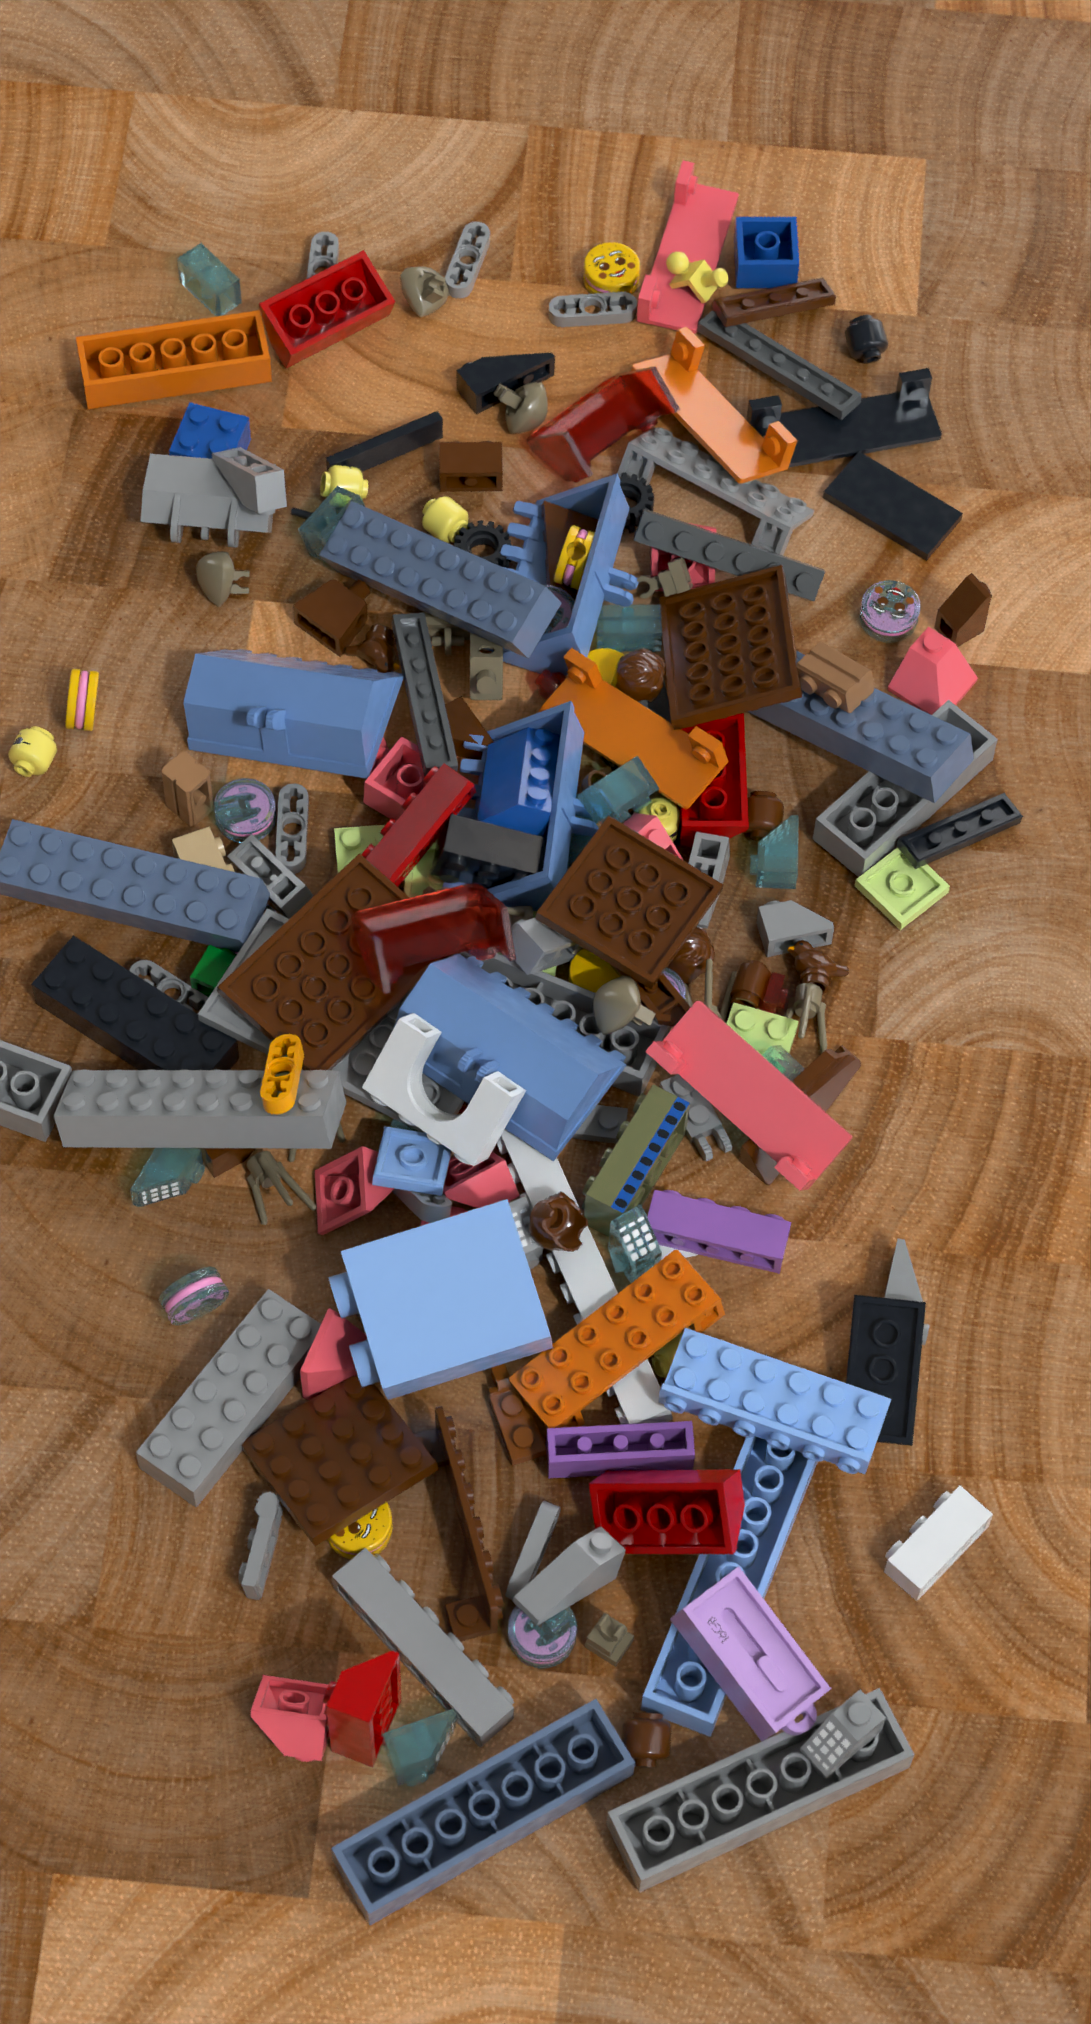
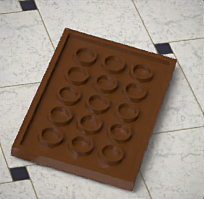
[659,565,803,730]
[217,853,460,1070]

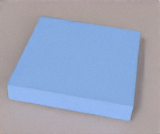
[372,1126,452,1196]

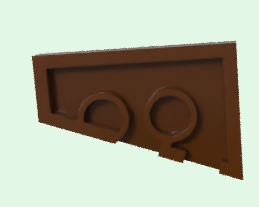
[541,501,598,604]

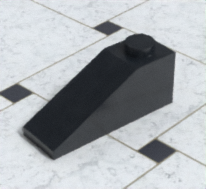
[457,352,555,415]

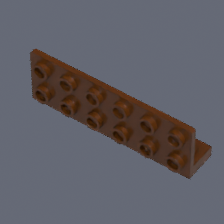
[414,1406,503,1642]

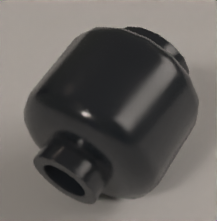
[845,315,888,364]

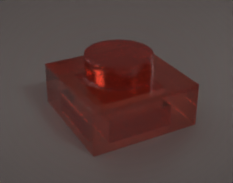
[762,972,789,1014]

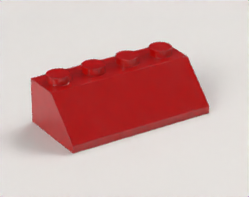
[258,250,396,369]
[679,713,749,847]
[361,763,476,887]
[589,1469,745,1554]
[323,1650,402,1768]

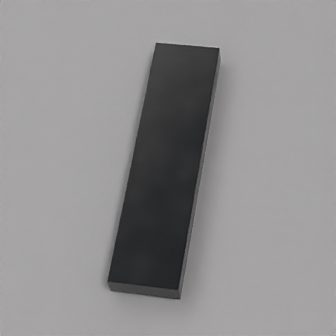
[326,411,443,472]
[897,793,1023,869]

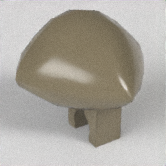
[400,266,450,317]
[493,382,548,434]
[196,551,250,607]
[592,976,656,1035]

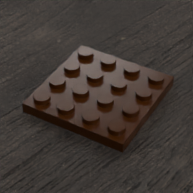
[535,816,723,989]
[242,1375,439,1546]

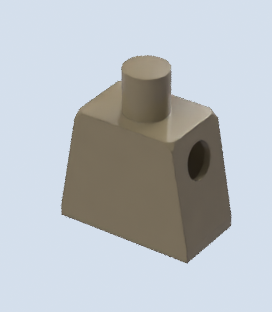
[470,632,503,700]

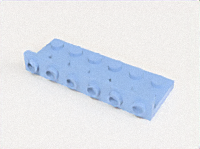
[658,1328,891,1474]

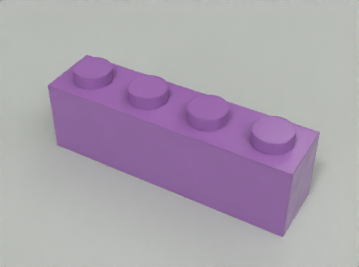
[643,1190,791,1274]
[546,1421,695,1478]

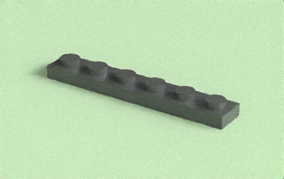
[698,310,862,420]
[633,509,825,601]
[391,613,458,776]

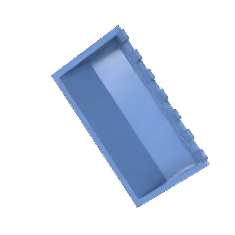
[483,473,638,680]
[183,649,404,779]
[442,701,604,911]
[394,954,626,1161]

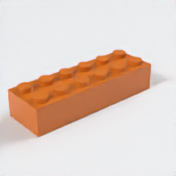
[76,310,272,409]

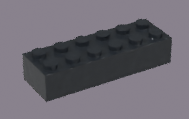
[31,935,239,1070]

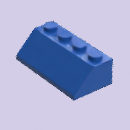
[477,727,560,837]

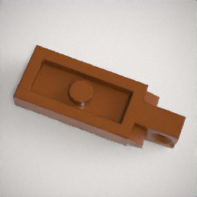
[488,1363,547,1466]

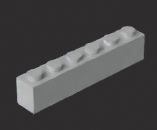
[332,1548,514,1748]

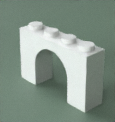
[362,1013,526,1166]

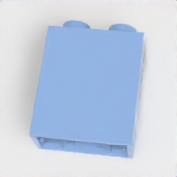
[329,1199,553,1400]

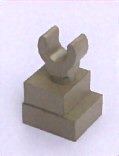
[637,557,693,598]
[585,1613,634,1667]

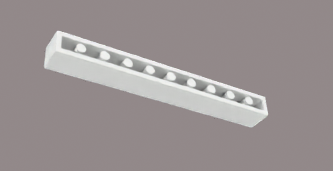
[497,1129,673,1425]

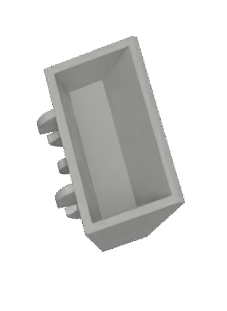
[141,454,276,548]

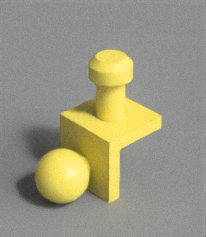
[666,251,728,304]

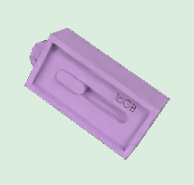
[670,1566,831,1741]

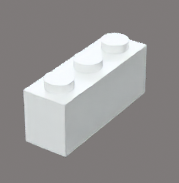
[884,1486,993,1601]

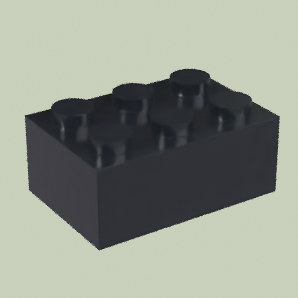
[430,814,547,891]

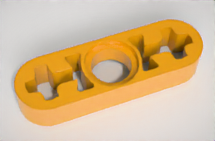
[260,1034,304,1114]

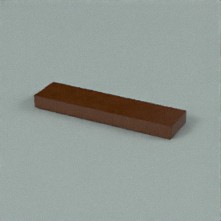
[713,278,836,327]

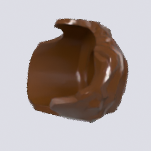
[611,648,665,702]
[663,927,715,985]
[529,1191,588,1252]

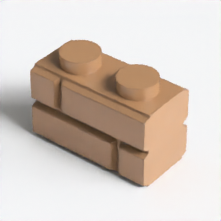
[797,642,875,713]
[161,751,214,827]

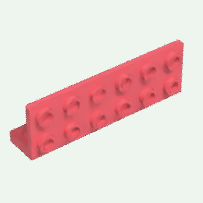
[637,160,739,334]
[645,1001,852,1191]

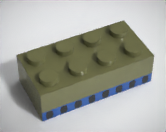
[581,1084,690,1243]

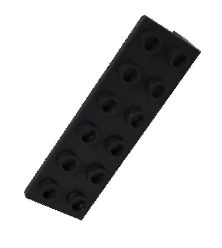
[747,368,942,468]

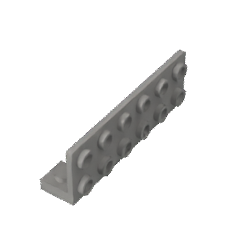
[618,427,814,555]

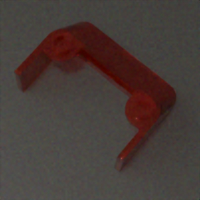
[526,366,680,483]
[351,884,516,994]

